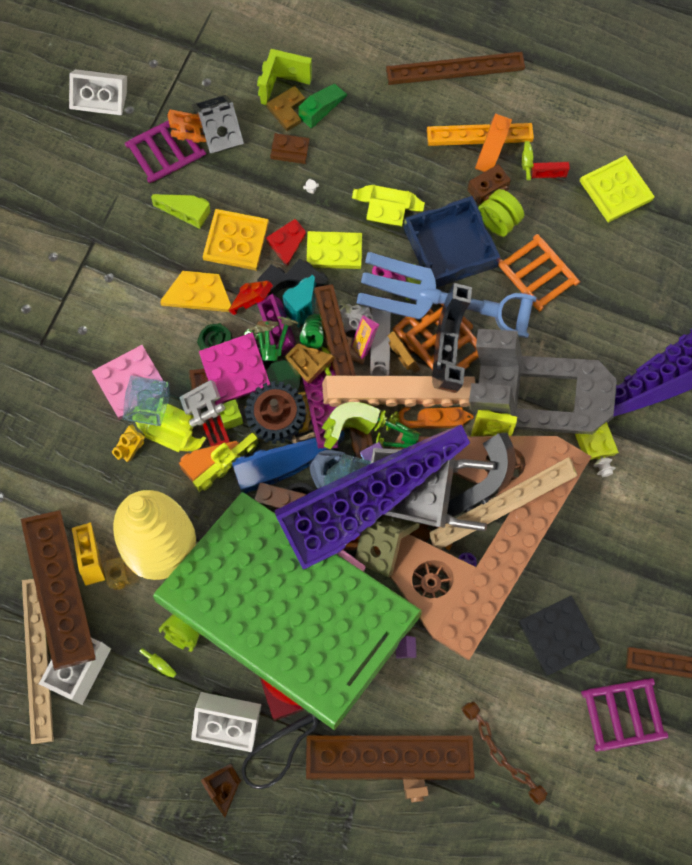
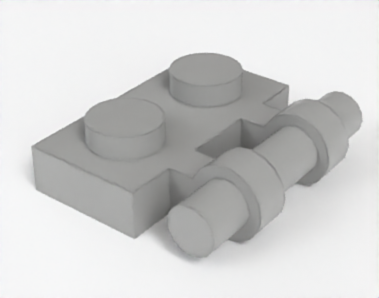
[179,380,225,427]

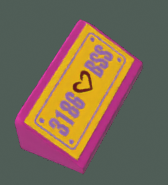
[351,315,380,359]

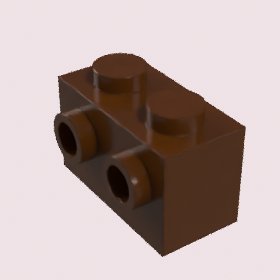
[467,164,511,206]

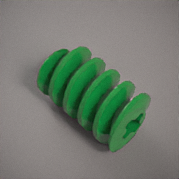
[300,314,325,349]

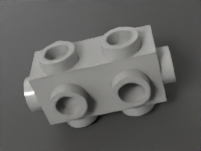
[338,304,373,332]

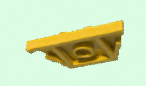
[160,271,231,312]

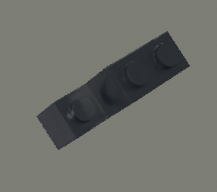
[257,259,329,295]

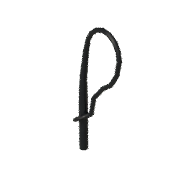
[242,714,321,789]

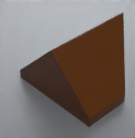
[201,763,241,818]

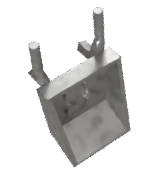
[371,448,496,531]

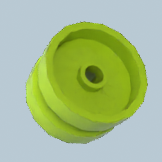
[478,189,525,237]

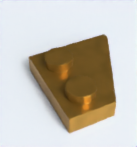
[285,343,335,384]

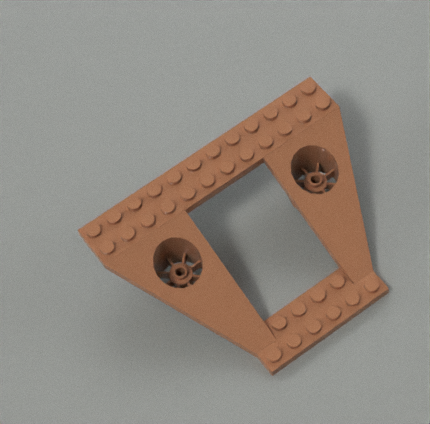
[374,433,591,661]

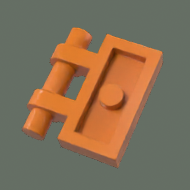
[167,110,206,143]

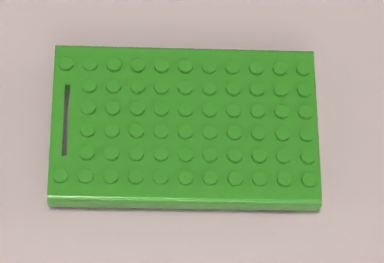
[153,492,422,730]

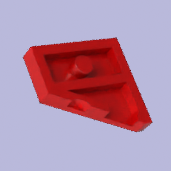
[266,219,306,266]
[228,281,273,315]

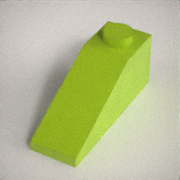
[151,194,211,229]

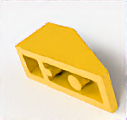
[72,522,105,586]

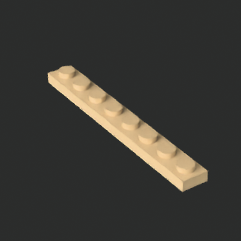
[430,457,578,549]
[22,579,54,744]

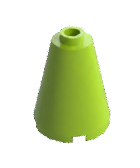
[159,614,200,652]

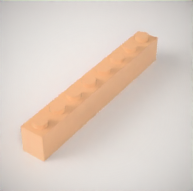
[322,376,475,407]

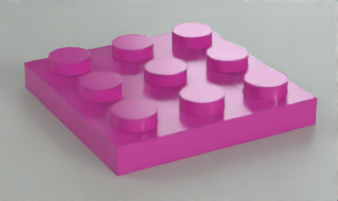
[199,332,271,405]

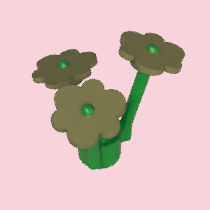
[249,316,298,361]

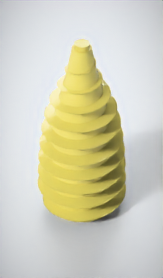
[113,490,196,580]

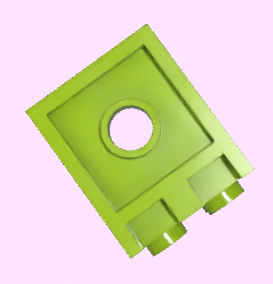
[257,49,312,105]

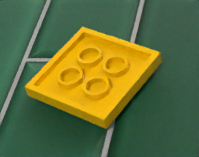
[203,209,269,271]

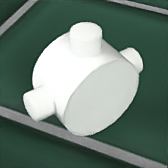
[303,179,319,194]

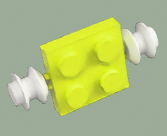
[573,411,619,477]

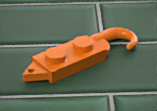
[398,407,474,429]

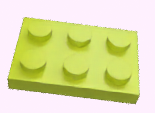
[307,231,362,269]
[470,410,517,437]

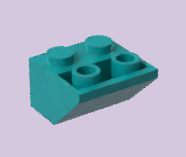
[283,275,316,328]

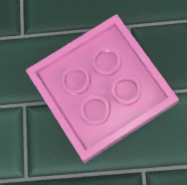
[92,345,170,420]

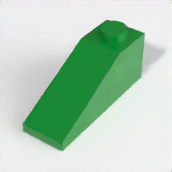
[298,84,347,129]

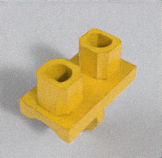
[112,424,145,462]

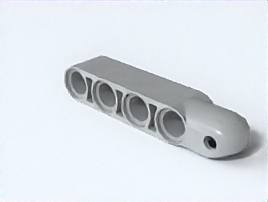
[370,298,391,376]

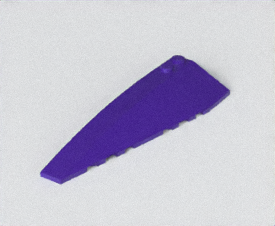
[613,329,692,417]
[275,424,470,570]

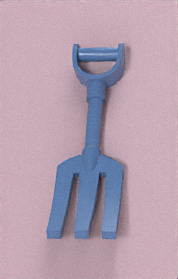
[357,252,537,338]

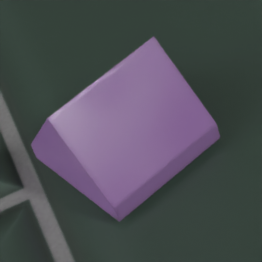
[396,636,416,658]

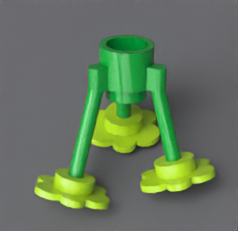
[374,410,420,448]

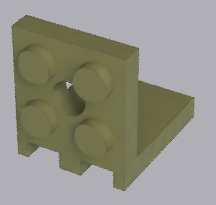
[355,514,420,577]

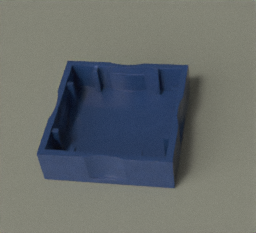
[404,196,500,288]

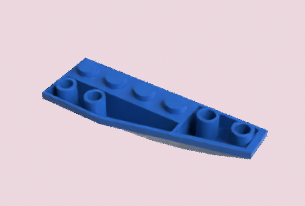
[232,431,345,494]

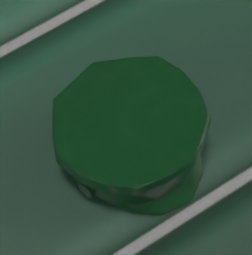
[197,323,233,350]
[266,360,301,390]

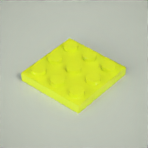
[580,155,655,223]

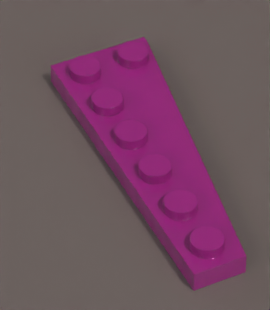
[302,349,338,448]

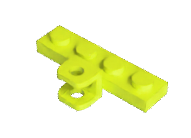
[193,432,258,492]

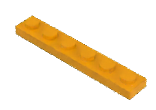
[427,123,534,146]

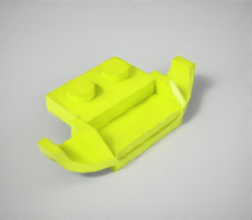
[352,185,425,227]
[133,402,206,452]

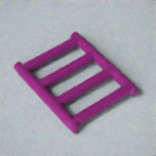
[124,120,206,183]
[581,678,669,752]

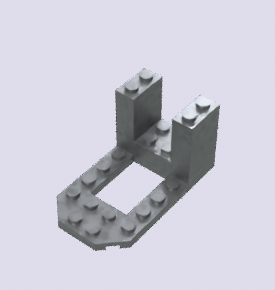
[469,329,616,435]

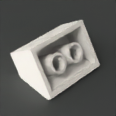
[69,69,127,115]
[39,638,111,705]
[191,692,261,752]

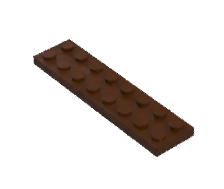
[20,510,96,671]
[306,736,475,780]

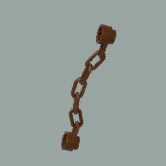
[461,701,547,805]

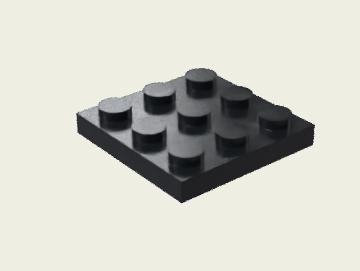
[518,595,601,677]

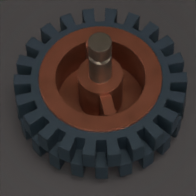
[245,381,306,444]

